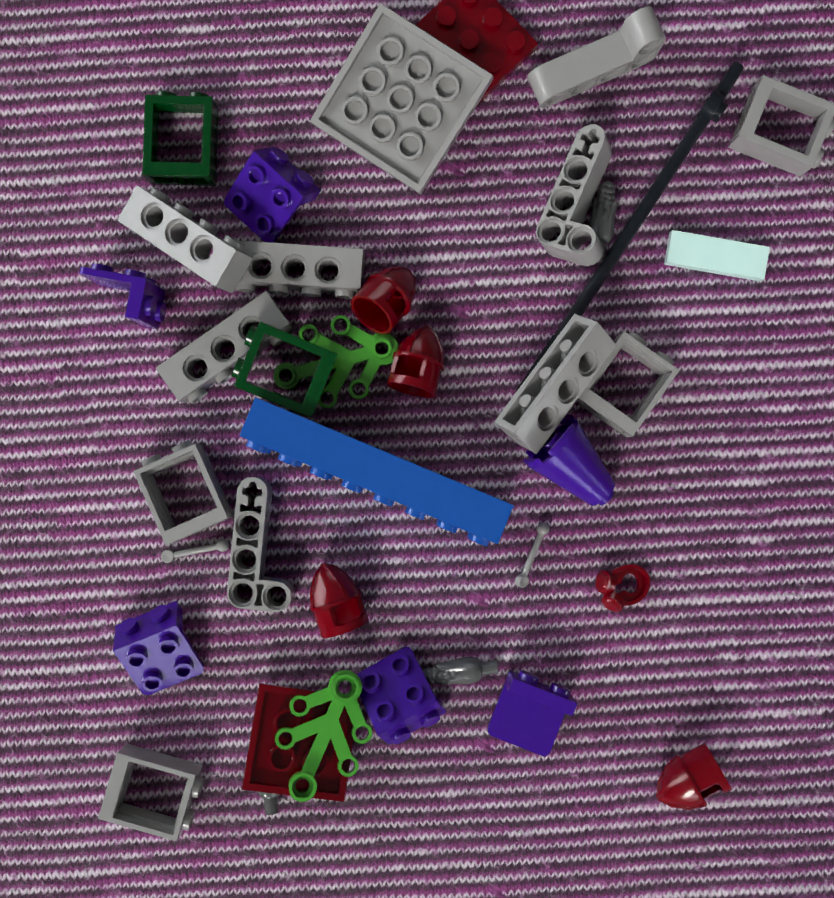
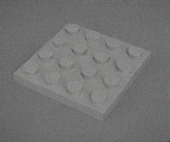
[309,3,493,195]

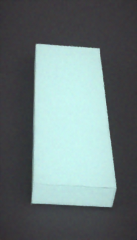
[664,230,770,282]

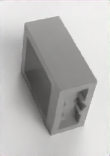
[728,75,834,177]
[576,331,680,438]
[133,441,234,545]
[98,743,205,842]

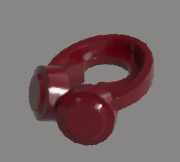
[595,564,651,612]

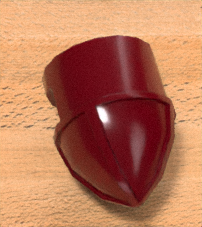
[351,266,416,334]
[387,325,445,398]
[309,563,369,638]
[656,743,732,810]

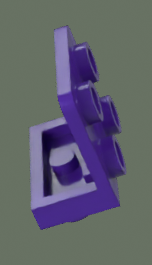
[224,147,321,243]
[79,263,166,330]
[113,601,204,695]
[357,647,447,745]
[487,670,578,756]

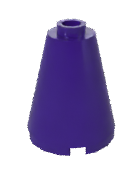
[523,414,615,506]

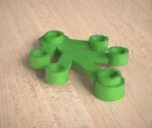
[273,315,398,409]
[275,670,372,802]

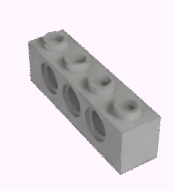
[117,185,253,293]
[235,240,365,299]
[156,291,293,404]
[494,314,617,454]

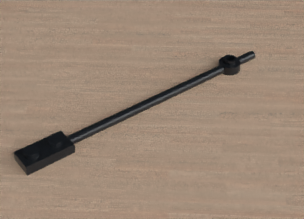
[516,62,744,392]

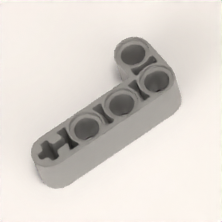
[527,6,666,108]
[536,124,612,266]
[227,477,295,612]

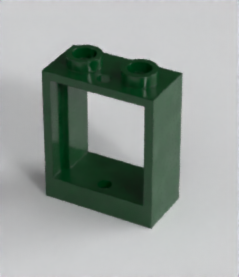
[142,91,219,186]
[231,322,338,418]

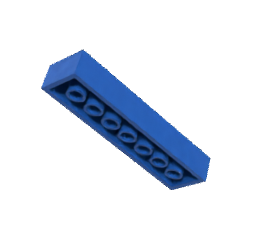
[239,397,514,547]

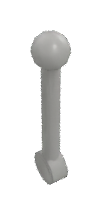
[515,523,550,588]
[161,539,229,563]

